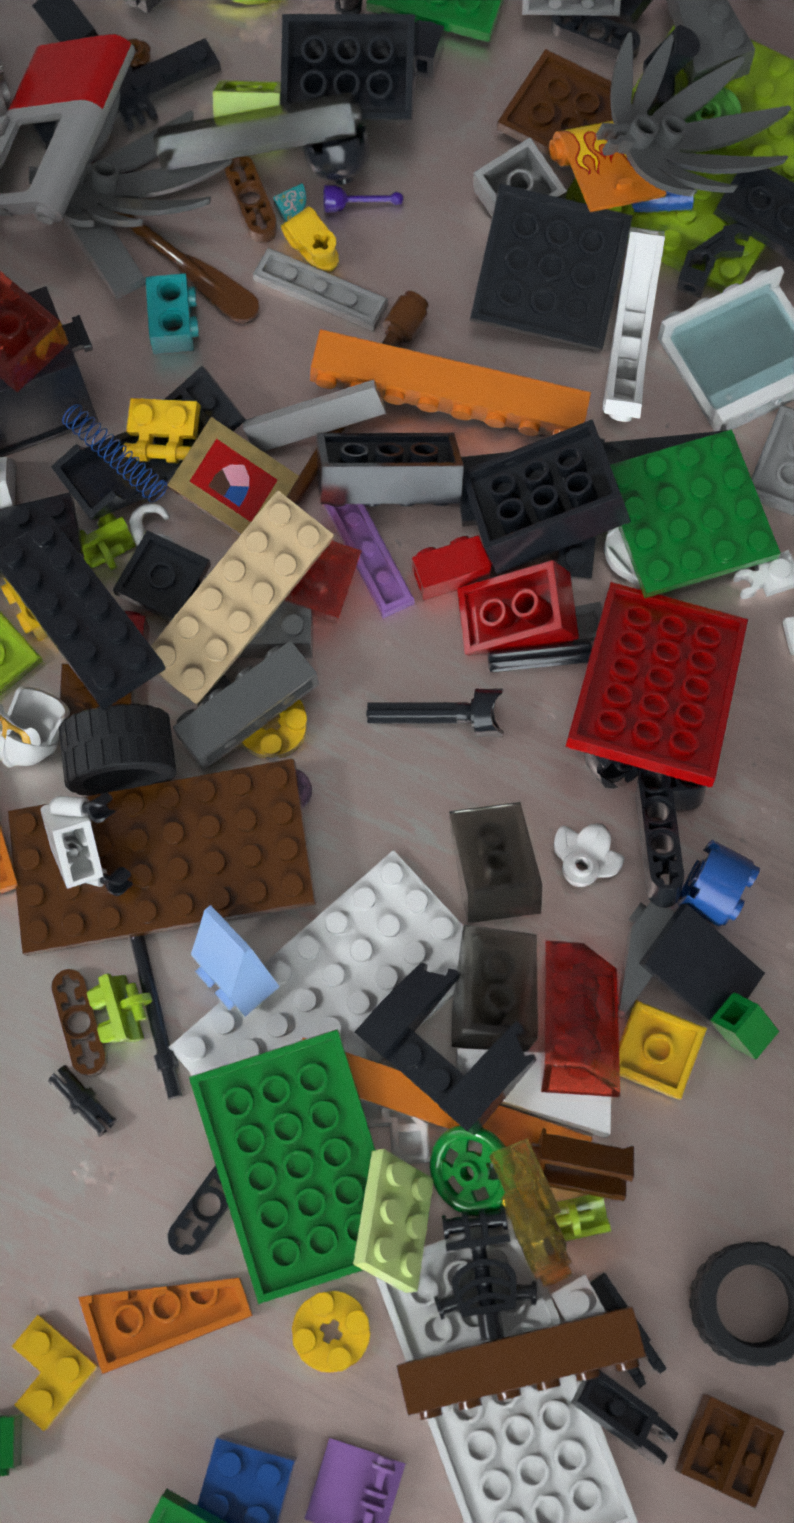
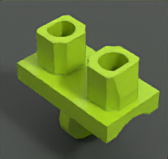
[79,513,136,571]
[87,973,152,1043]
[533,1195,611,1244]

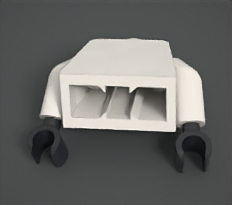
[40,793,133,896]

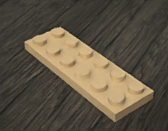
[151,490,335,706]

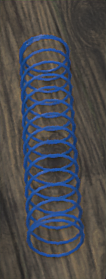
[62,404,167,502]

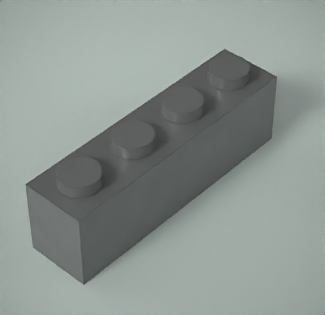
[173,641,319,771]

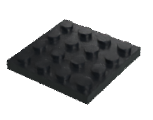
[469,183,633,352]

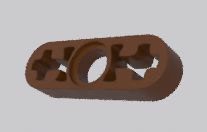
[224,153,277,243]
[51,969,108,1077]

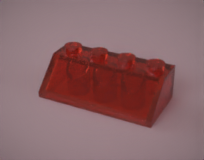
[541,940,620,1097]

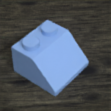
[191,905,280,1017]

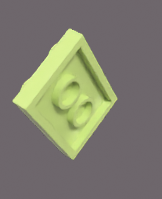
[353,1149,433,1293]

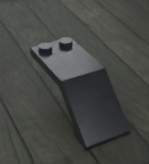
[51,366,246,520]

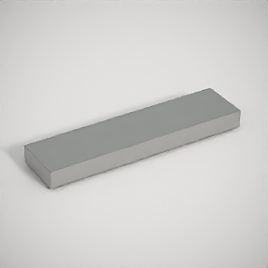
[253,248,388,332]
[243,380,386,452]

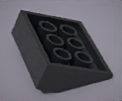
[280,14,419,120]
[463,419,631,574]

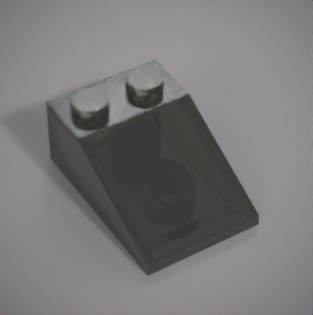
[449,802,543,923]
[451,924,538,1052]

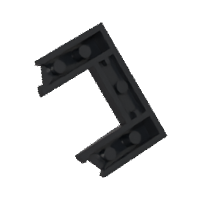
[355,962,537,1136]

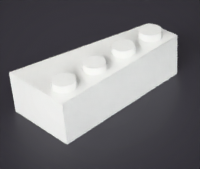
[456,1048,612,1138]

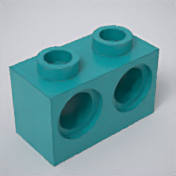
[145,273,199,354]

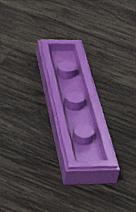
[323,504,415,618]

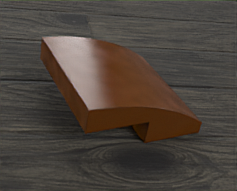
[674,1394,785,1509]

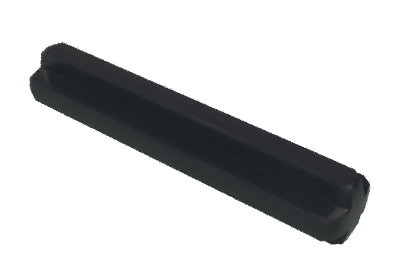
[487,641,592,672]

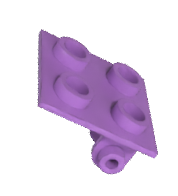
[304,1438,406,1523]

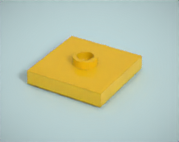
[612,1000,707,1100]

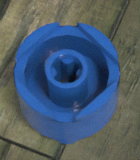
[677,840,760,927]

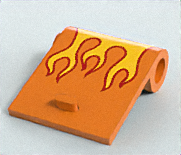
[549,121,666,212]

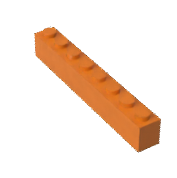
[310,329,591,437]

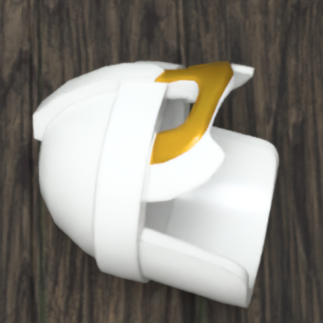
[0,686,70,767]

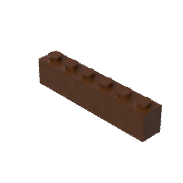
[397,1306,646,1420]

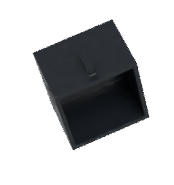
[0,286,99,457]

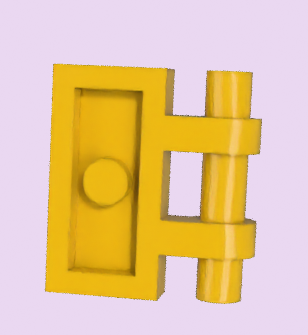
[123,398,201,463]

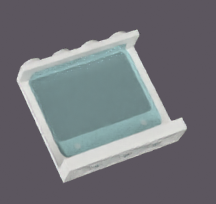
[658,266,794,431]

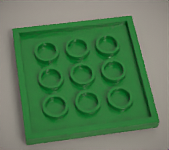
[610,429,781,598]

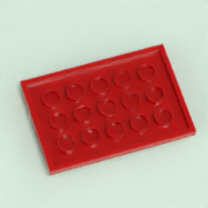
[565,582,748,788]

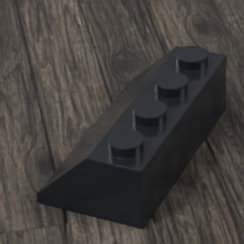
[317,433,464,507]

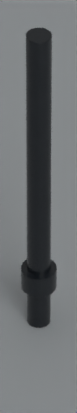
[129,935,182,1100]

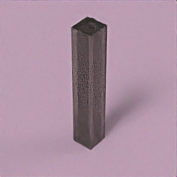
[153,92,363,171]

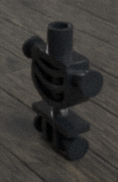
[434,1206,537,1341]

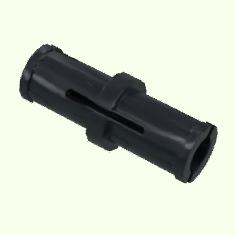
[48,1065,117,1137]

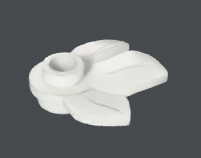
[554,823,625,887]

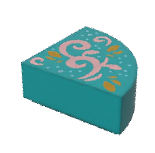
[273,184,307,222]

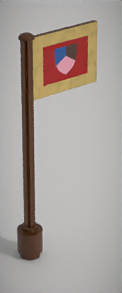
[166,291,429,535]

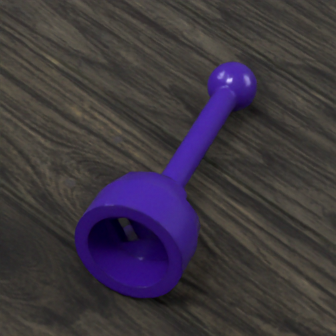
[323,185,404,213]

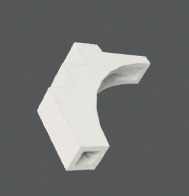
[602,227,665,422]

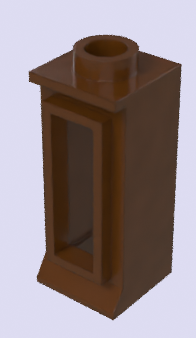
[527,1129,634,1201]

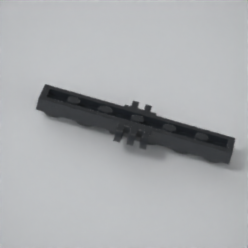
[32,38,221,150]

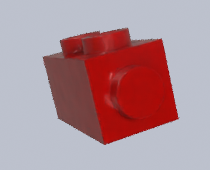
[412,535,493,601]

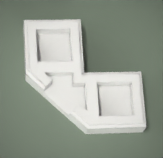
[360,1099,430,1164]

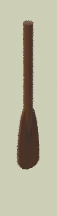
[112,211,259,322]

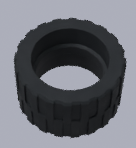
[59,704,177,796]
[689,1241,794,1367]

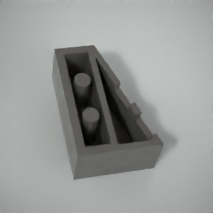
[205,576,313,658]

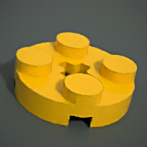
[241,699,308,759]
[292,1291,371,1373]

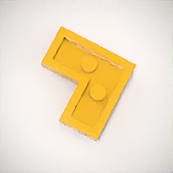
[11,1314,99,1431]

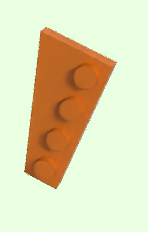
[78,1278,253,1374]

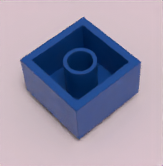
[197,1435,297,1523]

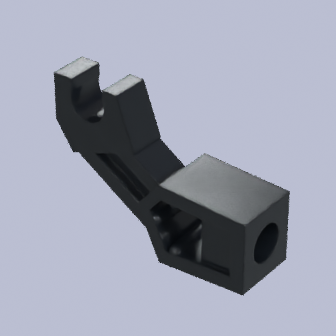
[677,224,752,298]

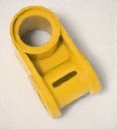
[281,206,339,273]

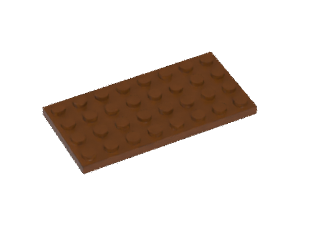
[8,758,317,956]

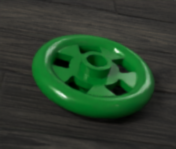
[429,1125,515,1217]

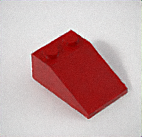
[457,560,579,656]

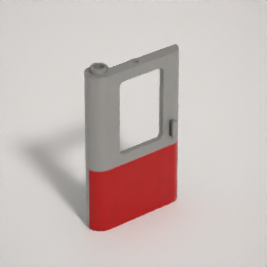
[0,34,135,224]

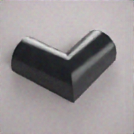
[643,24,700,116]

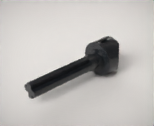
[366,688,504,737]

